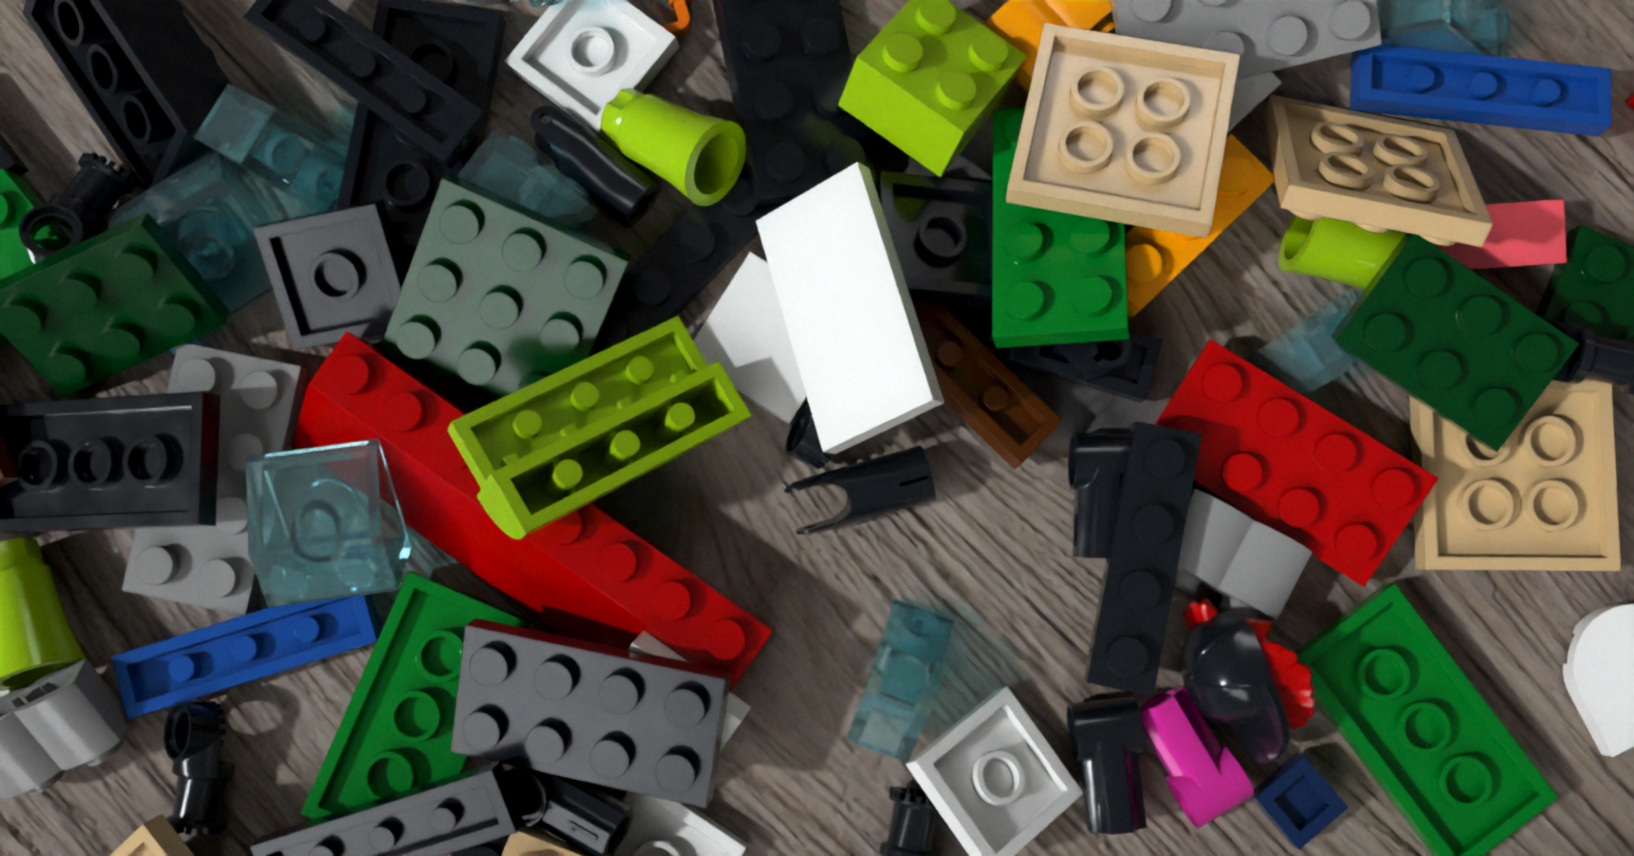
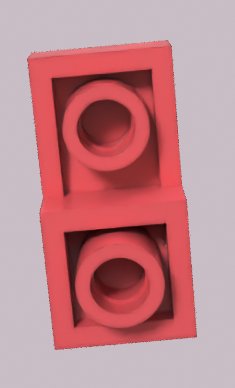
[1432,199,1567,270]

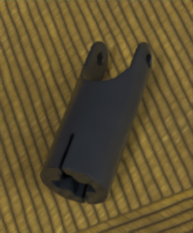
[530,105,661,228]
[784,445,936,535]

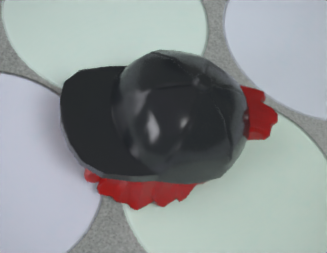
[1180,598,1317,764]

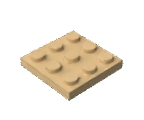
[1006,23,1240,238]
[1262,94,1493,247]
[1409,379,1621,571]

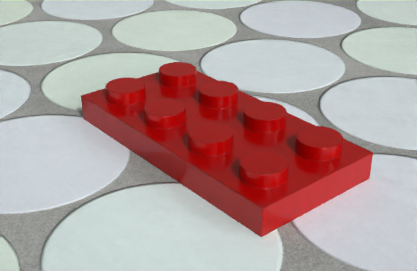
[1154,339,1439,587]

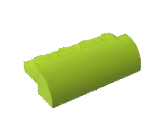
[447,316,752,540]

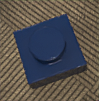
[1251,753,1348,850]

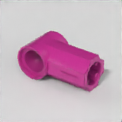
[1139,685,1255,829]

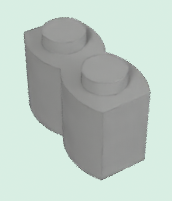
[1174,489,1312,621]
[0,659,131,799]

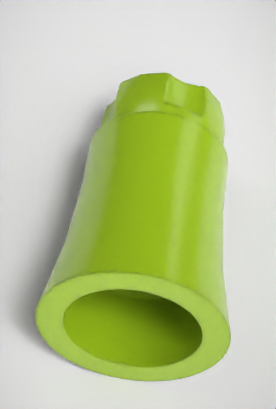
[600,88,747,206]
[1278,214,1406,290]
[0,538,87,691]

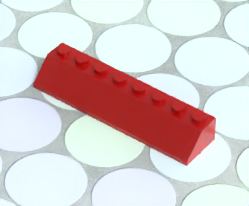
[292,331,775,692]

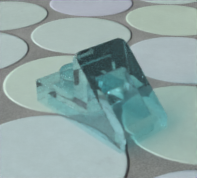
[1244,289,1358,396]

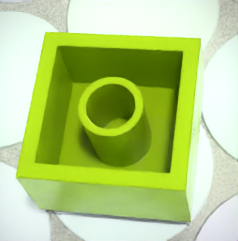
[838,0,1027,177]

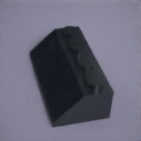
[22,0,255,207]

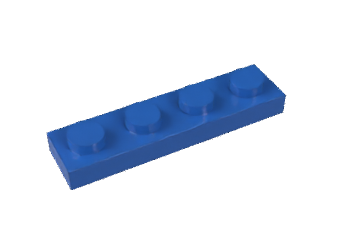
[1350,44,1611,137]
[111,579,382,719]

